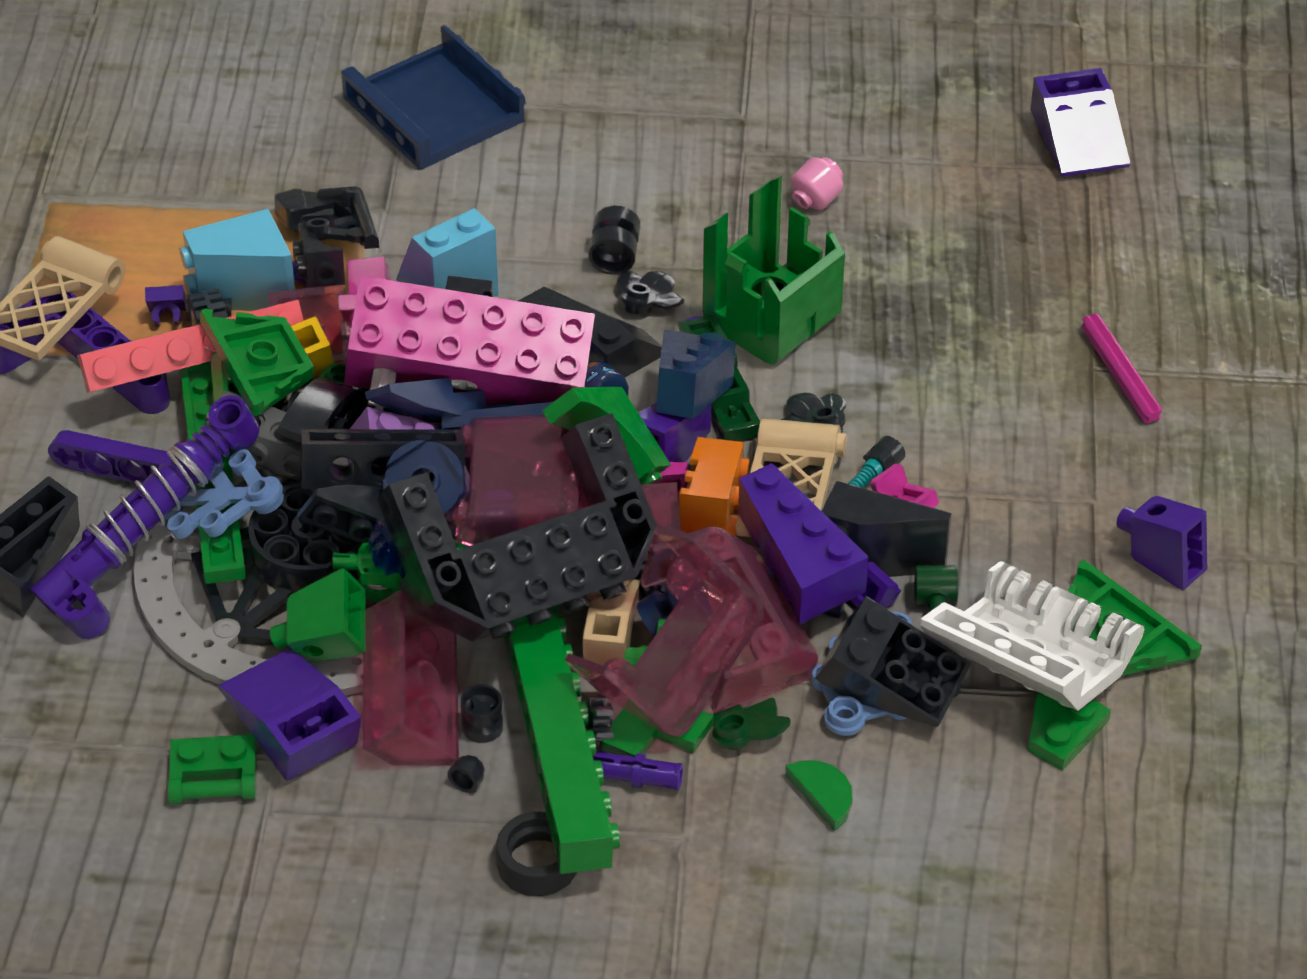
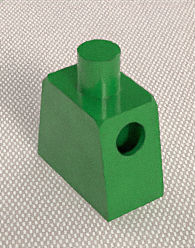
[270,568,365,664]

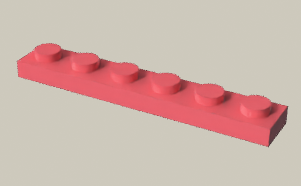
[77,300,304,393]

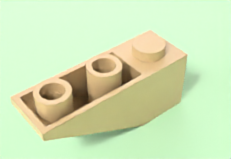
[583,580,640,675]

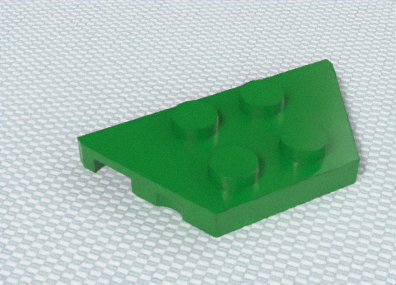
[200,309,314,416]
[1068,559,1202,676]

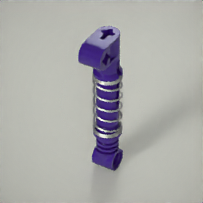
[30,395,260,639]

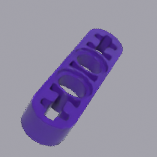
[48,430,171,483]

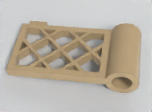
[0,236,125,361]
[736,418,847,537]

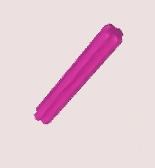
[1081,313,1162,424]

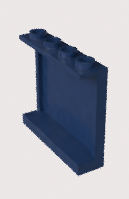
[341,25,526,170]

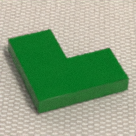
[600,684,714,757]

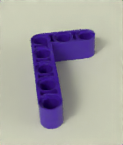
[0,292,170,414]

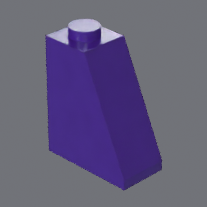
[638,402,711,462]

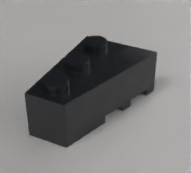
[0,476,80,618]

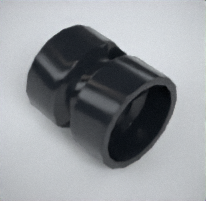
[588,205,641,275]

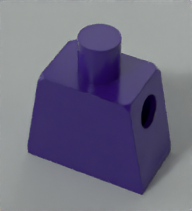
[1116,496,1208,591]

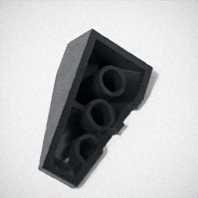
[518,286,662,378]

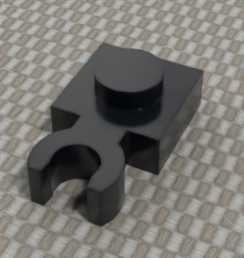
[581,691,614,740]

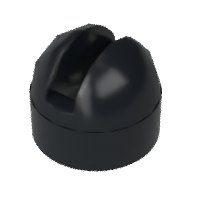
[447,755,485,793]

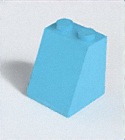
[396,208,499,297]
[179,209,296,311]

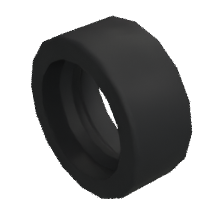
[496,811,577,897]

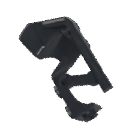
[274,186,379,289]

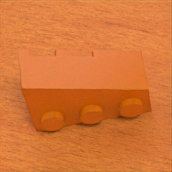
[679,437,750,554]

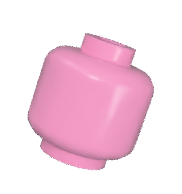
[790,157,843,210]

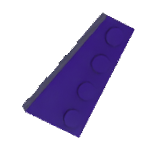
[738,463,869,624]

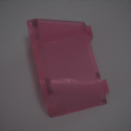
[451,414,579,546]

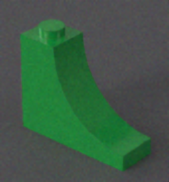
[542,387,671,490]

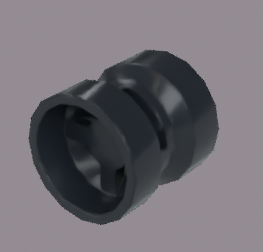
[460,684,503,743]

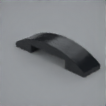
[276,377,363,443]

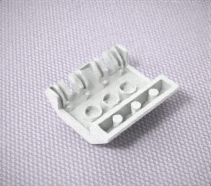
[920,561,1144,711]

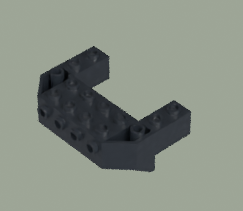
[377,413,658,642]

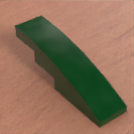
[679,315,760,441]

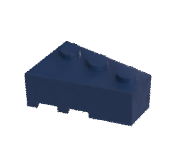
[656,329,736,419]

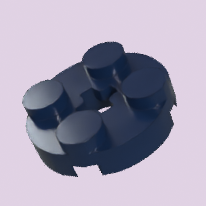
[383,440,467,517]

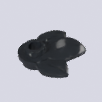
[616,271,685,315]
[781,392,846,433]

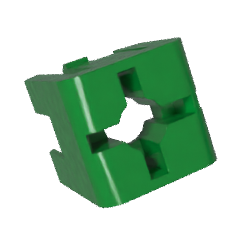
[702,175,845,365]

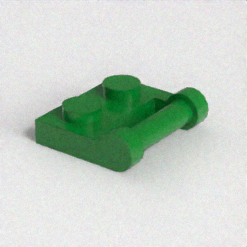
[168,734,257,805]

